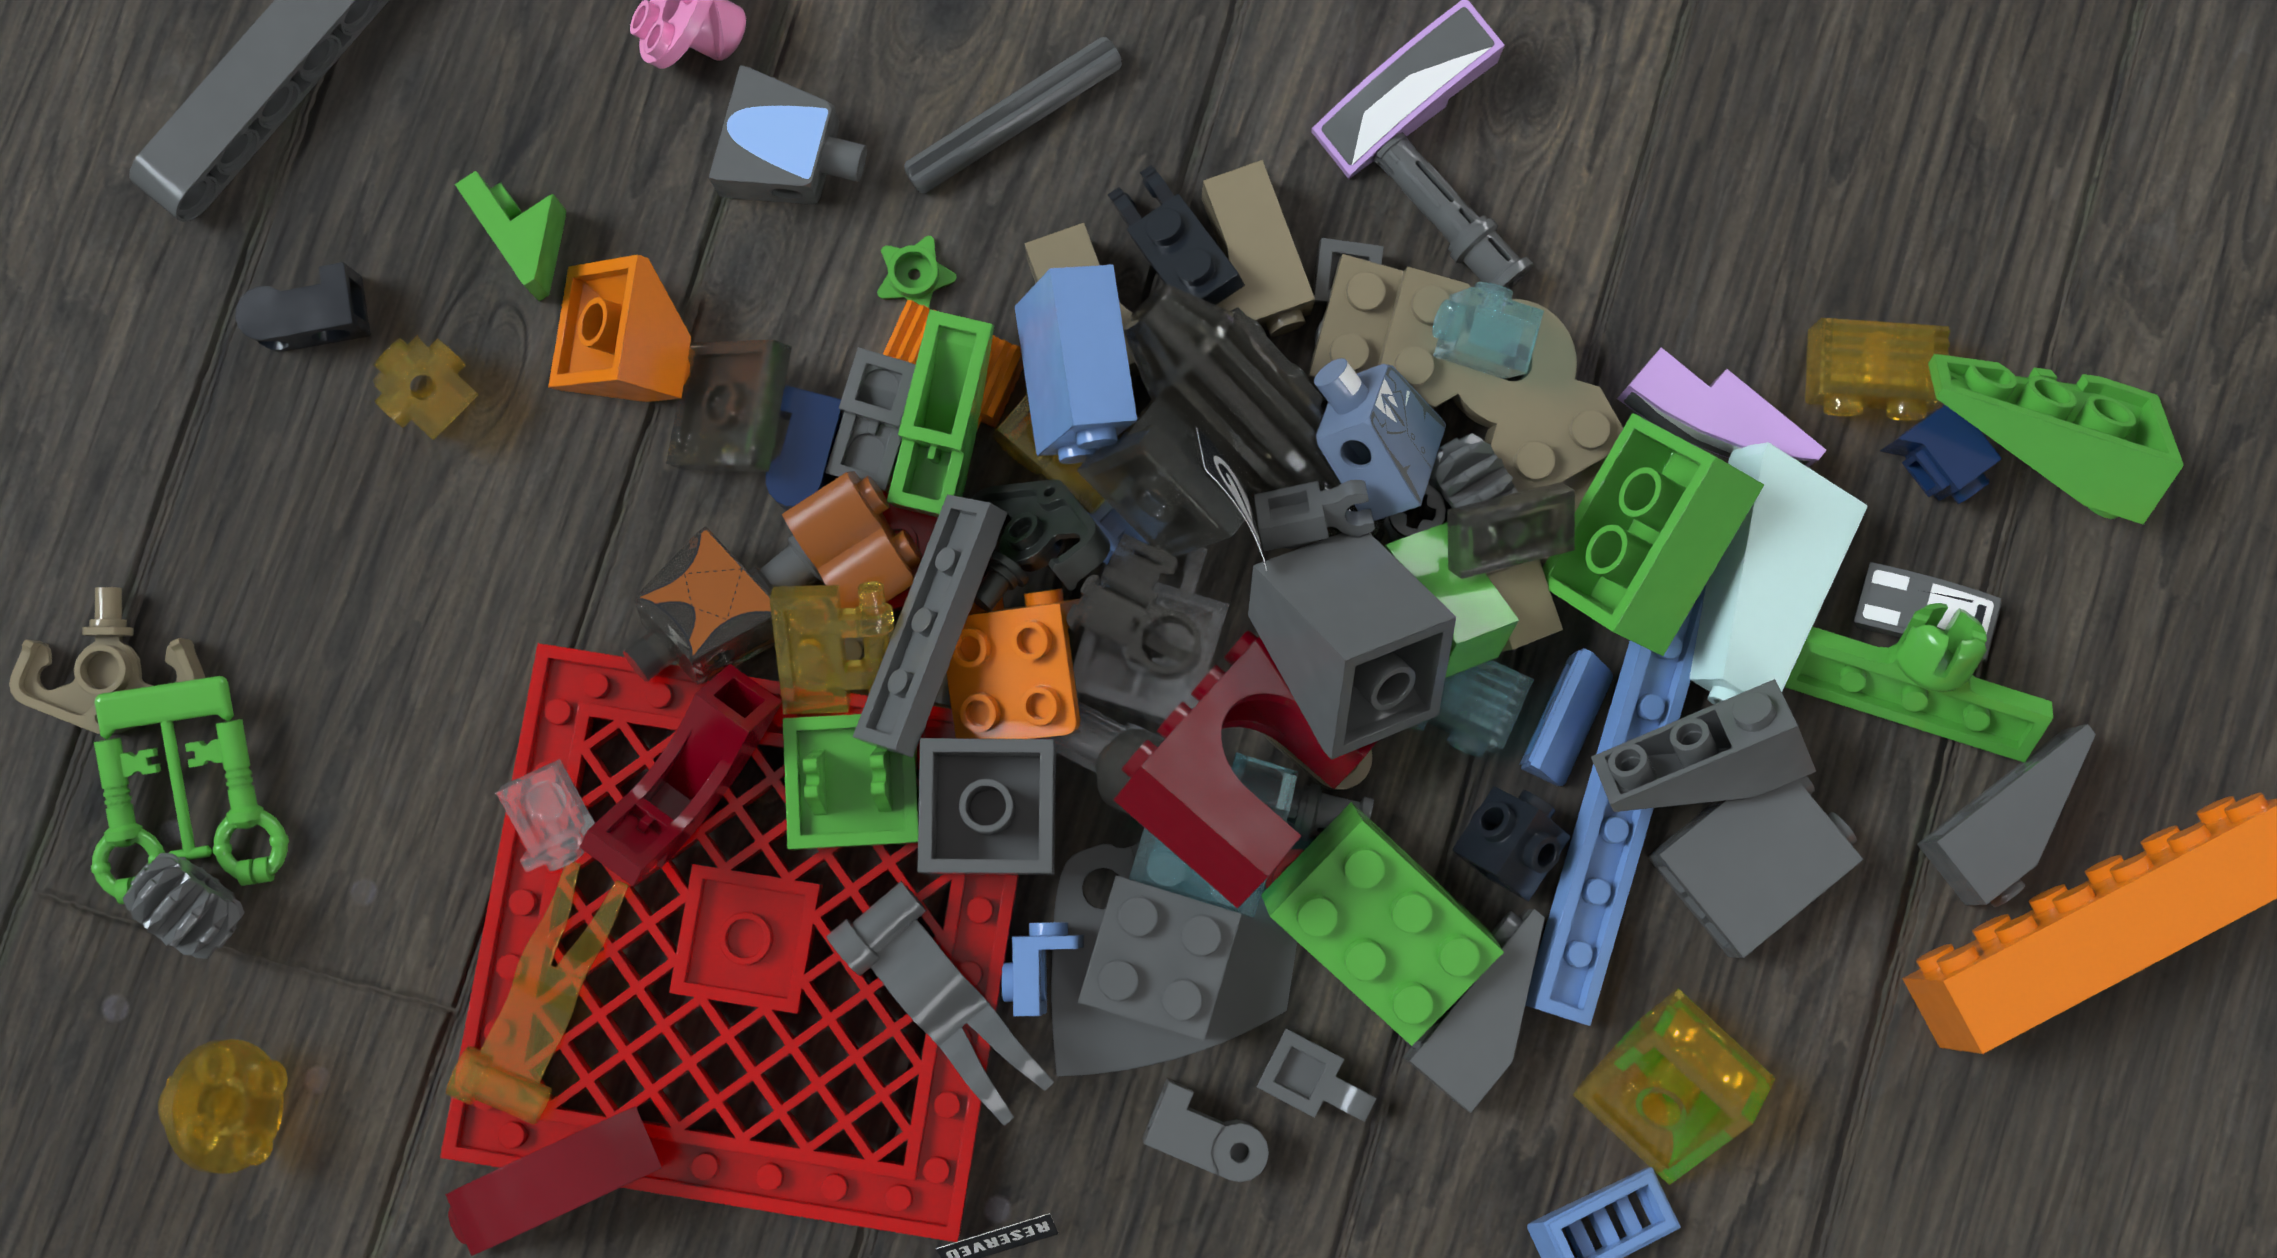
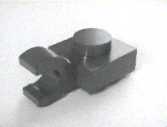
[1254,480,1375,551]
[1256,1028,1377,1122]

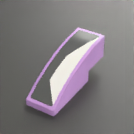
[1311,0,1505,179]
[1617,347,1826,467]

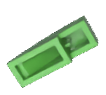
[887,310,994,517]

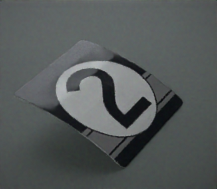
[1196,427,1267,571]

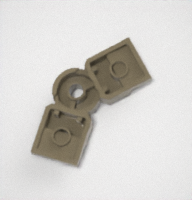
[1307,254,1623,563]

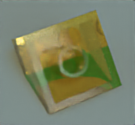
[1573,988,1776,1185]

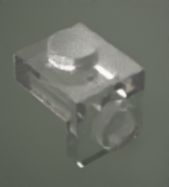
[496,759,595,872]

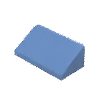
[1519,648,1613,786]

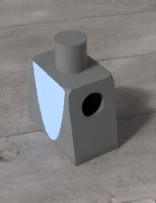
[709,65,867,204]

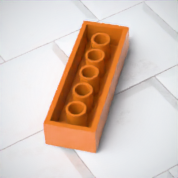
[1902,793,2277,1054]

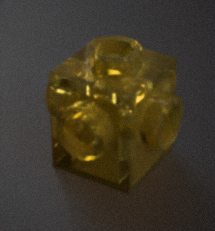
[373,335,479,440]

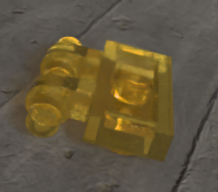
[770,581,894,714]

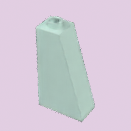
[1689,442,1868,704]

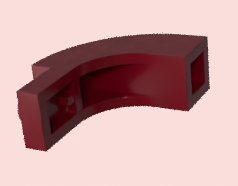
[580,664,782,886]
[445,1106,662,1256]

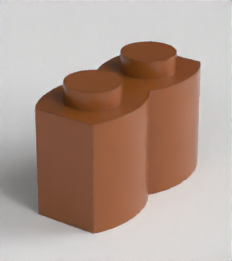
[782,471,923,624]

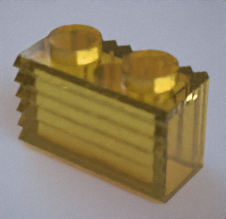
[1805,318,1950,421]

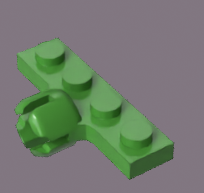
[1784,603,2053,763]

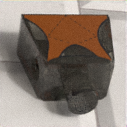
[623,526,788,684]

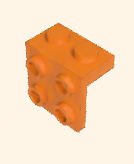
[946,588,1089,739]

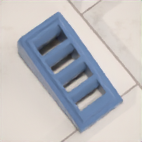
[1527,1167,1681,1258]

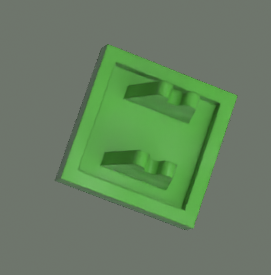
[783,714,919,850]

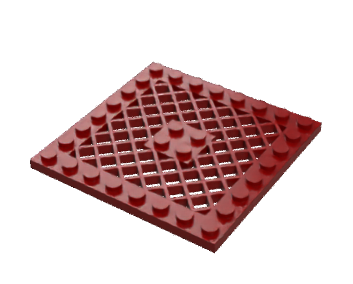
[440,643,1042,1242]

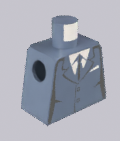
[1314,358,1446,521]

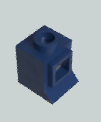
[1880,405,2002,505]

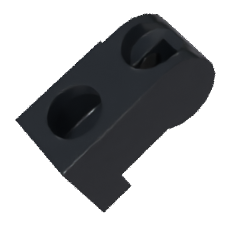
[235,262,371,351]

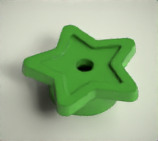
[877,236,957,308]

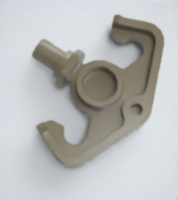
[9,587,205,735]

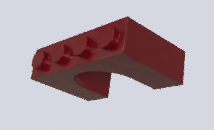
[1113,629,1378,909]

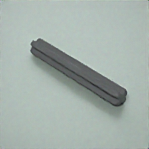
[904,37,1122,193]

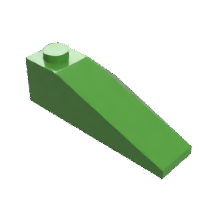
[1928,354,2184,524]

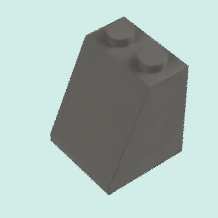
[1248,533,1456,760]

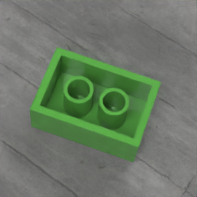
[1542,413,1764,656]
[1261,802,1504,1046]

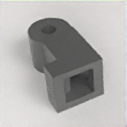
[1142,1078,1269,1182]

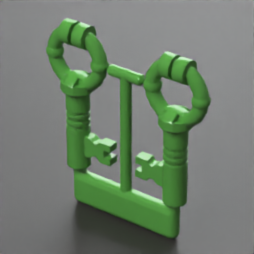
[91,676,289,904]

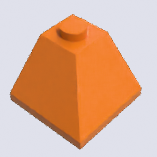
[548,254,691,402]

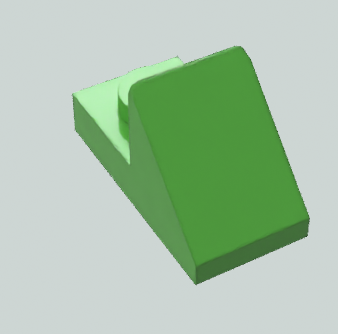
[455,171,566,302]

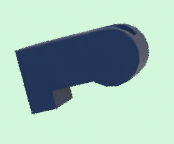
[765,384,844,510]

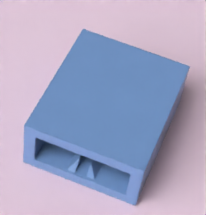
[1015,265,1137,464]

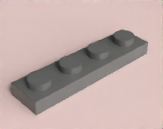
[852,494,1008,758]

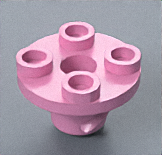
[630,0,746,69]

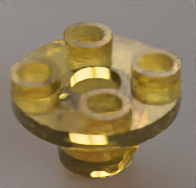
[158,1039,288,1174]

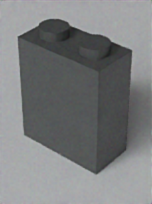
[1647,776,1864,958]

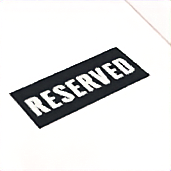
[936,1213,1059,1258]

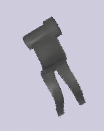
[826,881,1055,1126]

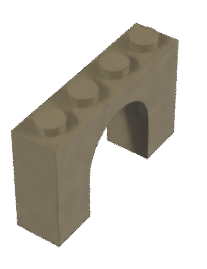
[1024,160,1315,378]

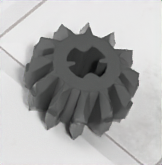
[1428,433,1523,547]
[122,853,245,959]

